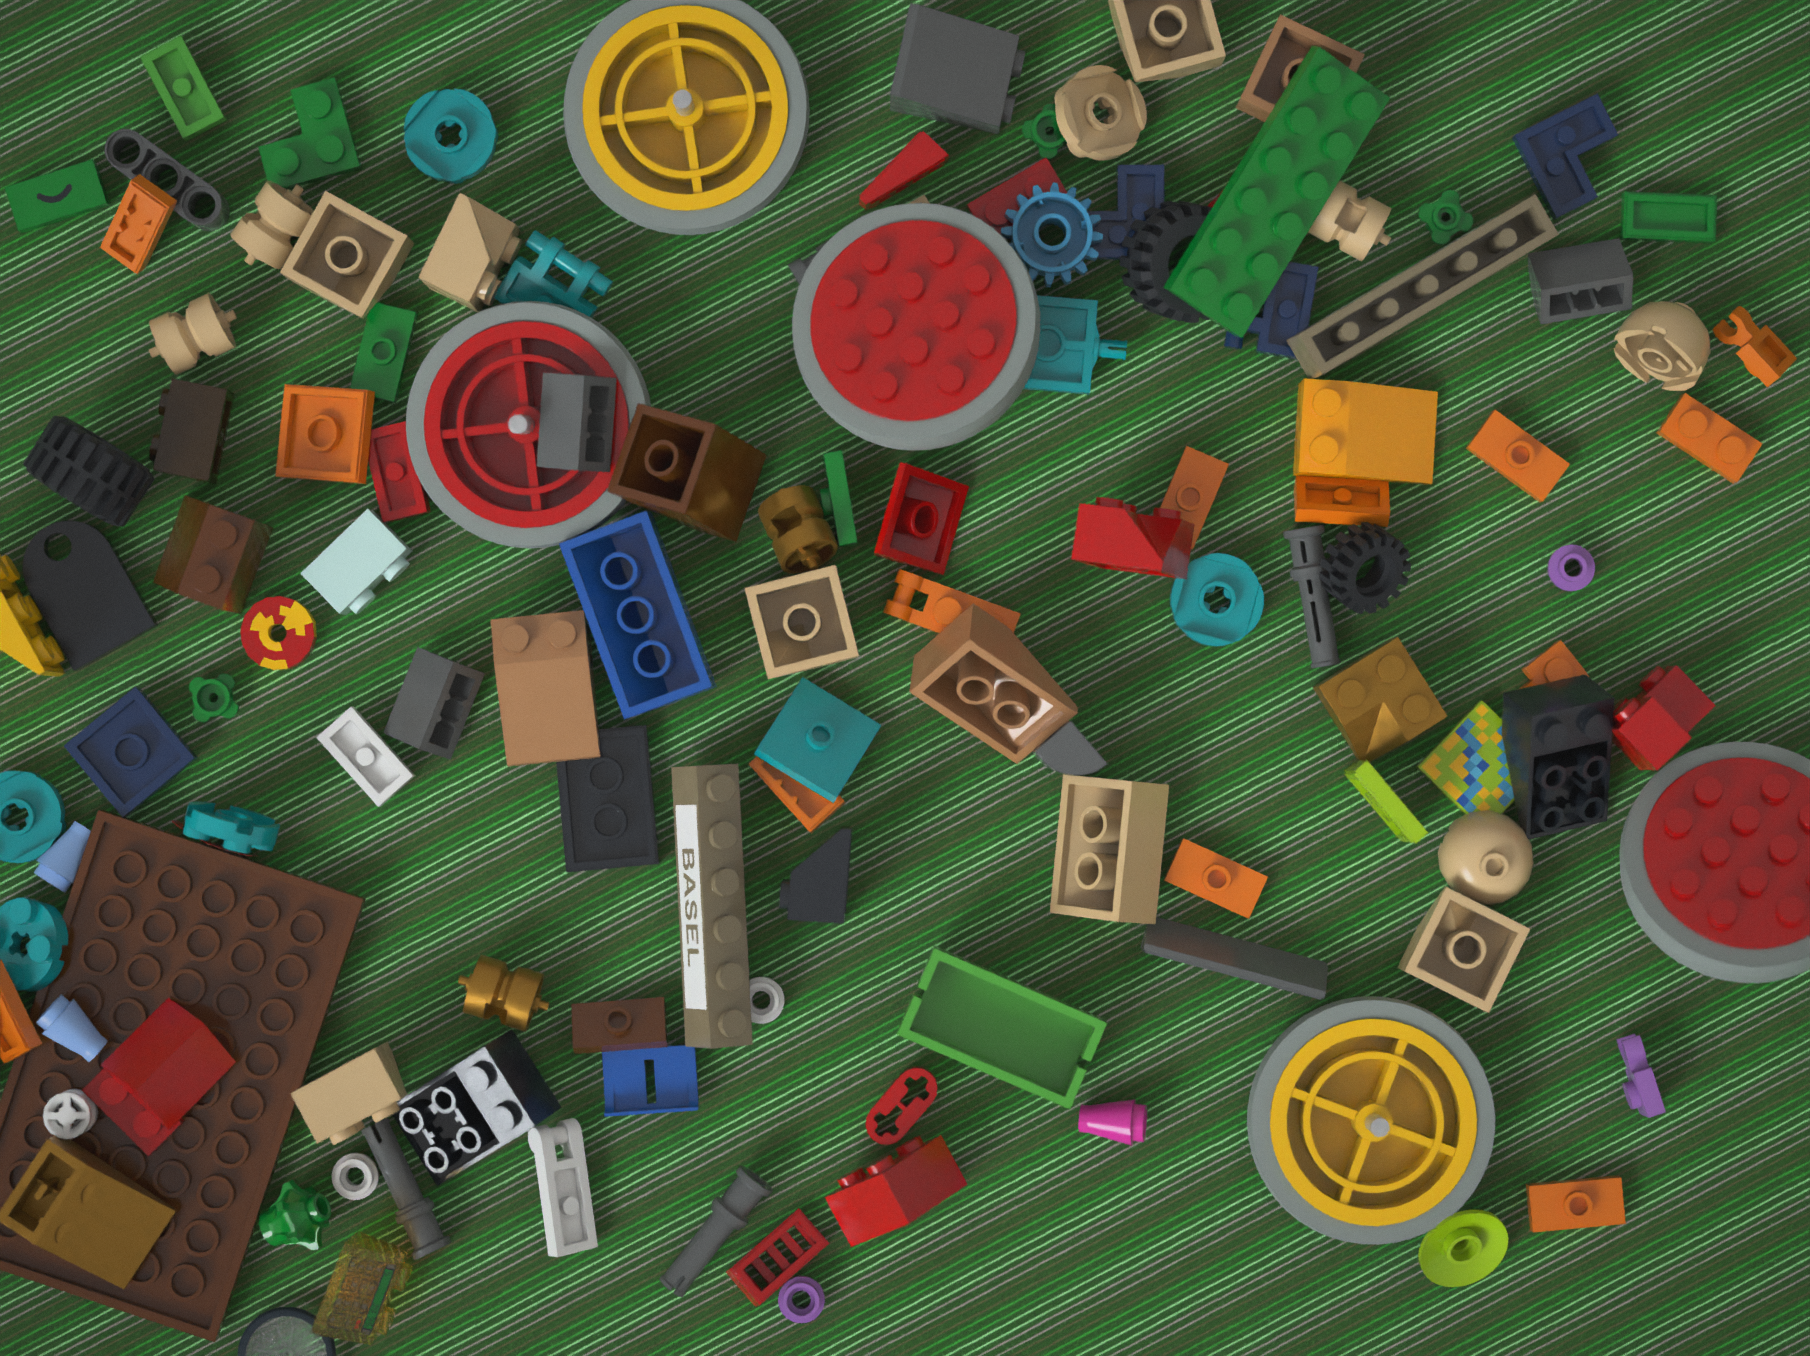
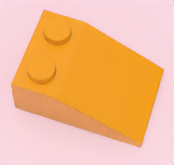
[1293,378,1438,485]

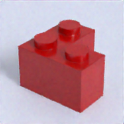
[1611,665,1716,771]
[825,1135,968,1247]

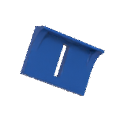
[602,1045,699,1117]

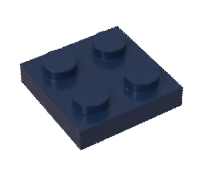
[64,686,198,817]

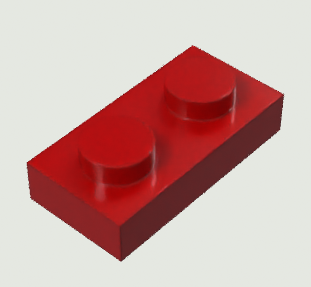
[966,157,1067,238]
[368,421,431,523]
[82,1069,184,1156]

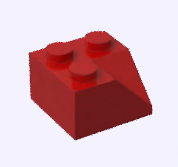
[1071,497,1195,580]

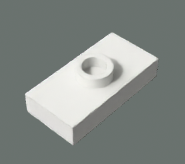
[316,706,415,807]

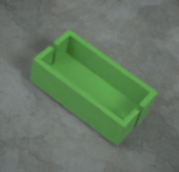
[897,945,1107,1109]

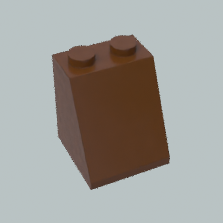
[607,403,767,542]
[153,495,273,614]

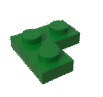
[258,77,362,189]

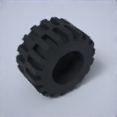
[1120,201,1212,323]
[23,416,155,526]

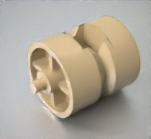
[230,181,314,269]
[1308,181,1392,262]
[149,293,237,375]

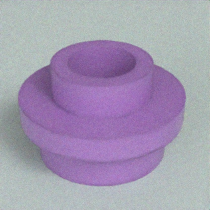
[1548,545,1595,591]
[778,1276,825,1323]

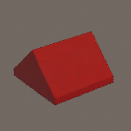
[874,462,969,575]
[101,998,236,1131]

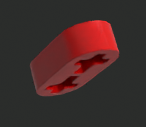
[866,1066,938,1145]

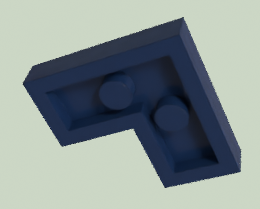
[1512,93,1618,220]
[1084,165,1164,260]

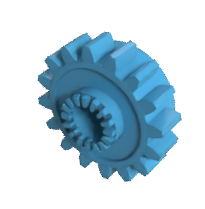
[1000,183,1103,287]

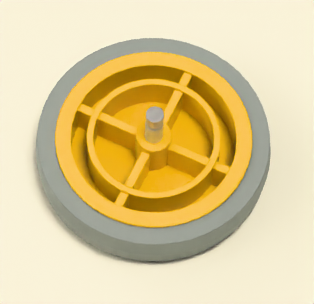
[563,0,810,235]
[1247,996,1495,1245]

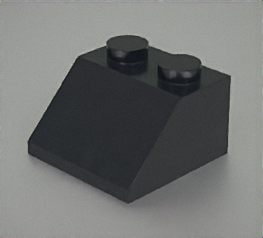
[779,827,852,924]

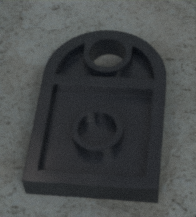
[23,521,159,671]

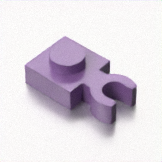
[1616,1033,1666,1118]

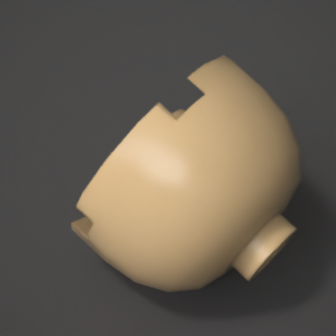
[1614,301,1711,391]
[1438,810,1534,905]

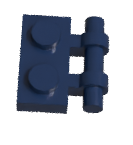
[1224,262,1318,359]

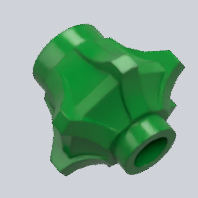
[259,1179,331,1251]

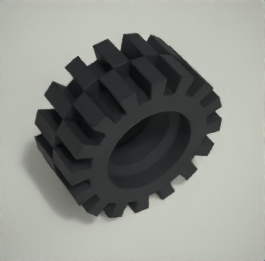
[1320,522,1411,614]

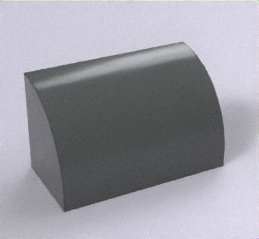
[1528,238,1633,324]
[537,373,617,472]
[383,647,485,760]
[1032,721,1107,775]

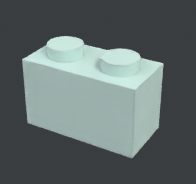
[300,509,412,615]

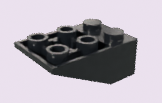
[1502,675,1614,840]
[392,1029,562,1186]

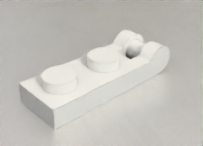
[528,1118,598,1257]

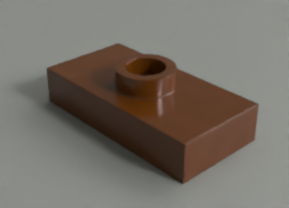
[571,997,668,1054]

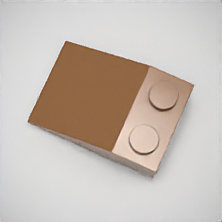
[909,604,1078,764]
[491,610,601,767]

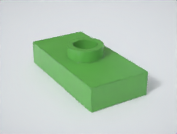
[140,35,227,142]

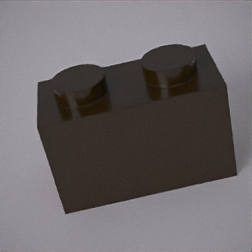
[149,379,235,484]

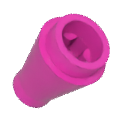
[1078,1099,1147,1146]

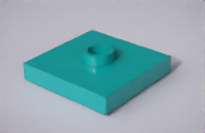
[754,677,881,803]

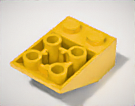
[0,554,65,677]

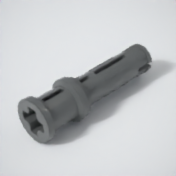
[1283,525,1341,668]
[361,1118,452,1260]
[659,1165,773,1297]

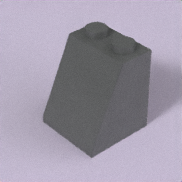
[890,3,1026,134]

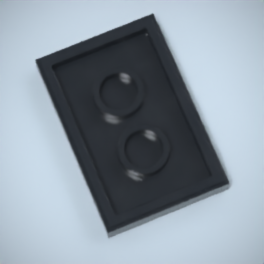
[556,725,660,873]

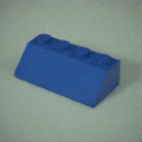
[559,510,717,719]

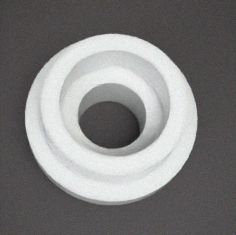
[749,977,784,1024]
[332,1153,379,1200]

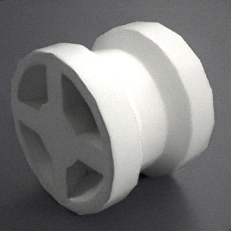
[43,1088,98,1139]

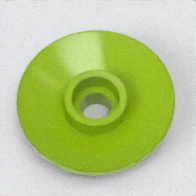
[1418,1210,1509,1287]

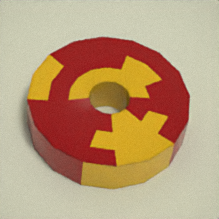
[240,596,317,670]

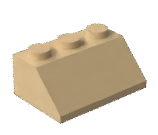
[1050,774,1169,924]

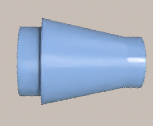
[34,821,91,893]
[36,994,108,1062]

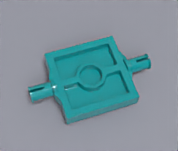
[1023,295,1127,395]

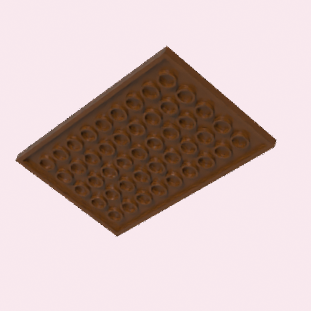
[0,809,366,1342]

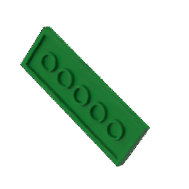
[1164,46,1390,338]

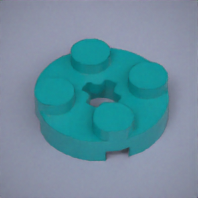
[404,88,498,184]
[1170,553,1264,647]
[0,770,66,863]
[183,801,280,853]
[0,897,68,992]

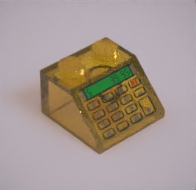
[311,1231,413,1345]

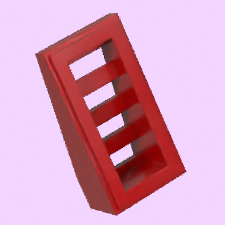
[859,131,949,211]
[726,1208,829,1307]

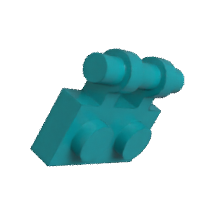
[494,230,613,318]

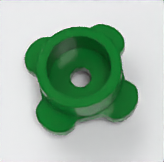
[1022,104,1067,159]
[1418,190,1473,245]
[189,673,239,722]

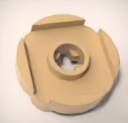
[1054,65,1147,161]

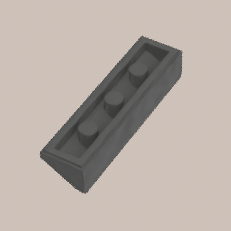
[1140,917,1328,1000]

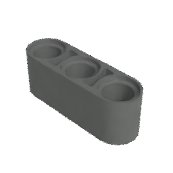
[105,129,230,231]

